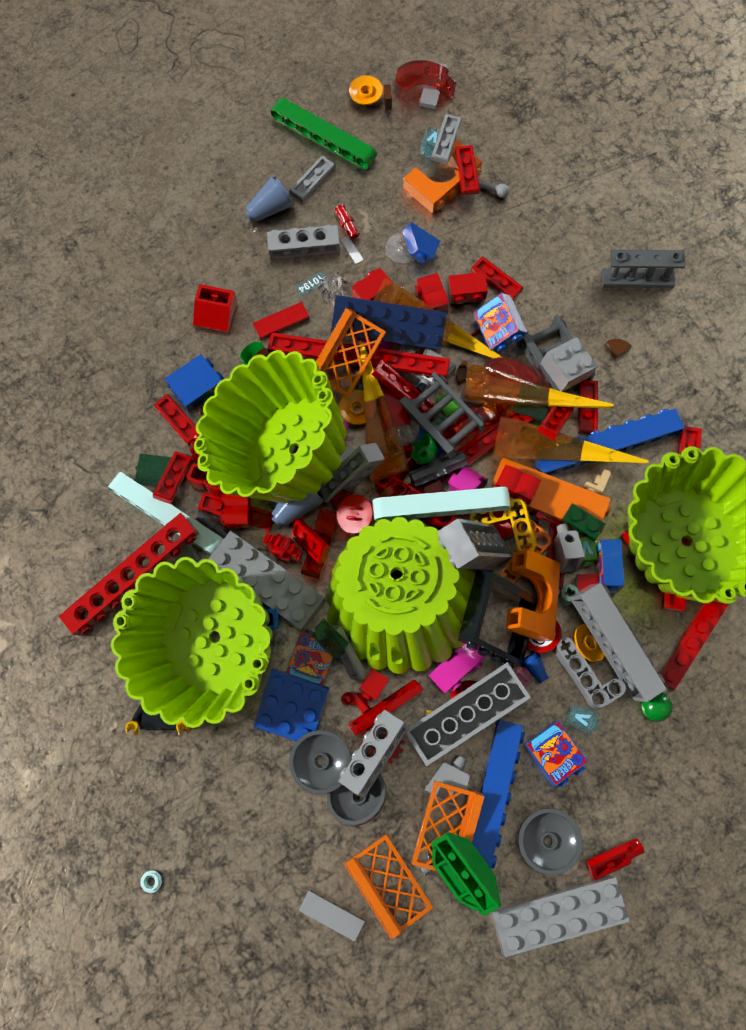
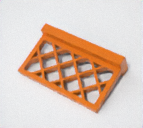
[316,308,386,397]
[411,780,485,871]
[344,834,433,939]

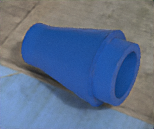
[523,652,549,683]

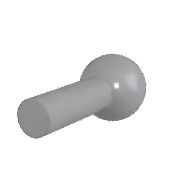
[479,180,509,198]

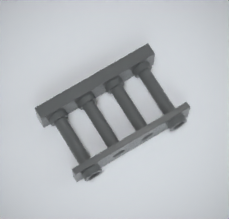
[601,250,686,288]
[518,314,596,391]
[400,372,486,460]

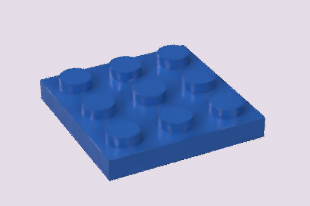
[254,668,330,741]

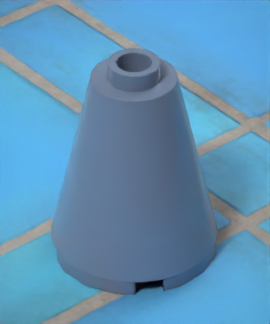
[245,175,295,222]
[271,493,324,527]

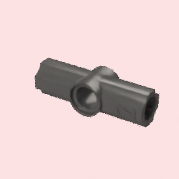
[409,450,468,489]

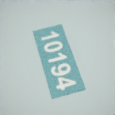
[295,271,328,296]

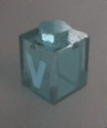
[421,127,440,158]
[565,704,599,734]

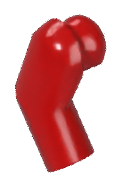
[341,692,370,714]

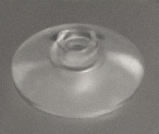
[385,232,415,264]

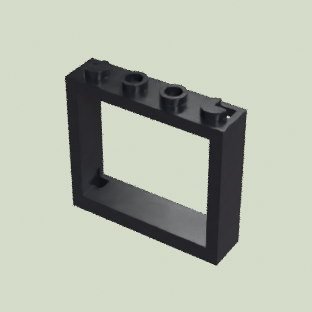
[458,570,538,669]

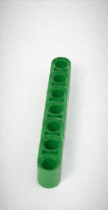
[270,98,377,169]

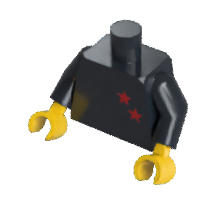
[125,704,191,736]

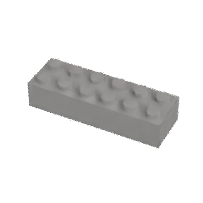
[437,519,513,569]
[209,531,326,632]
[569,583,666,702]
[406,662,531,766]
[491,876,630,957]

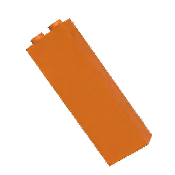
[490,457,611,533]

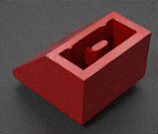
[193,284,237,333]

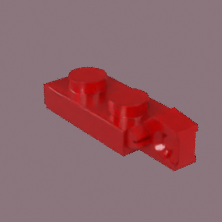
[587,839,645,880]

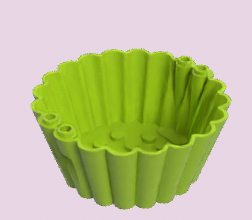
[194,350,347,504]
[628,447,746,604]
[325,517,476,674]
[111,557,273,728]

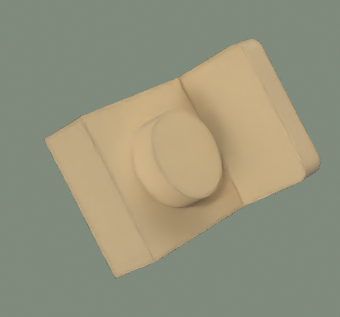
[583,469,611,495]

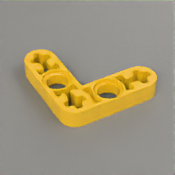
[470,499,536,551]

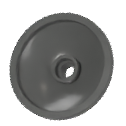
[289,730,351,794]
[326,766,387,826]
[518,809,582,875]

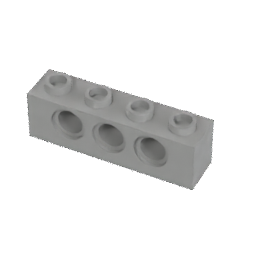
[267,225,340,260]
[319,443,385,503]
[338,710,409,798]

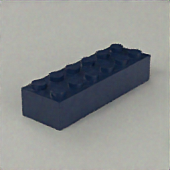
[331,295,447,350]

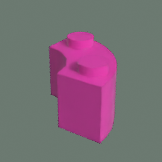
[448,467,488,491]
[429,644,486,693]

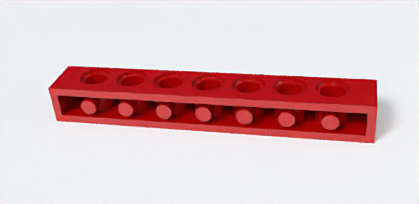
[58,513,199,636]

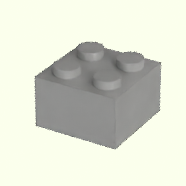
[541,337,598,392]

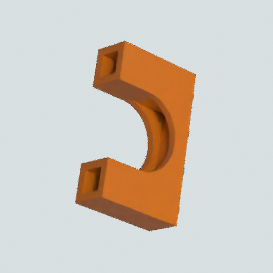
[403,139,482,214]
[506,549,561,641]

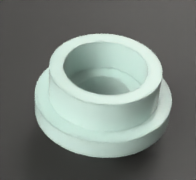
[141,871,162,893]

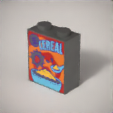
[286,630,337,686]

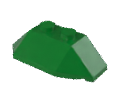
[431,832,501,916]

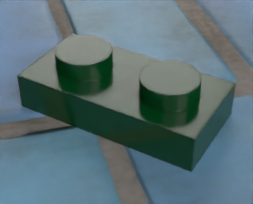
[561,503,606,541]

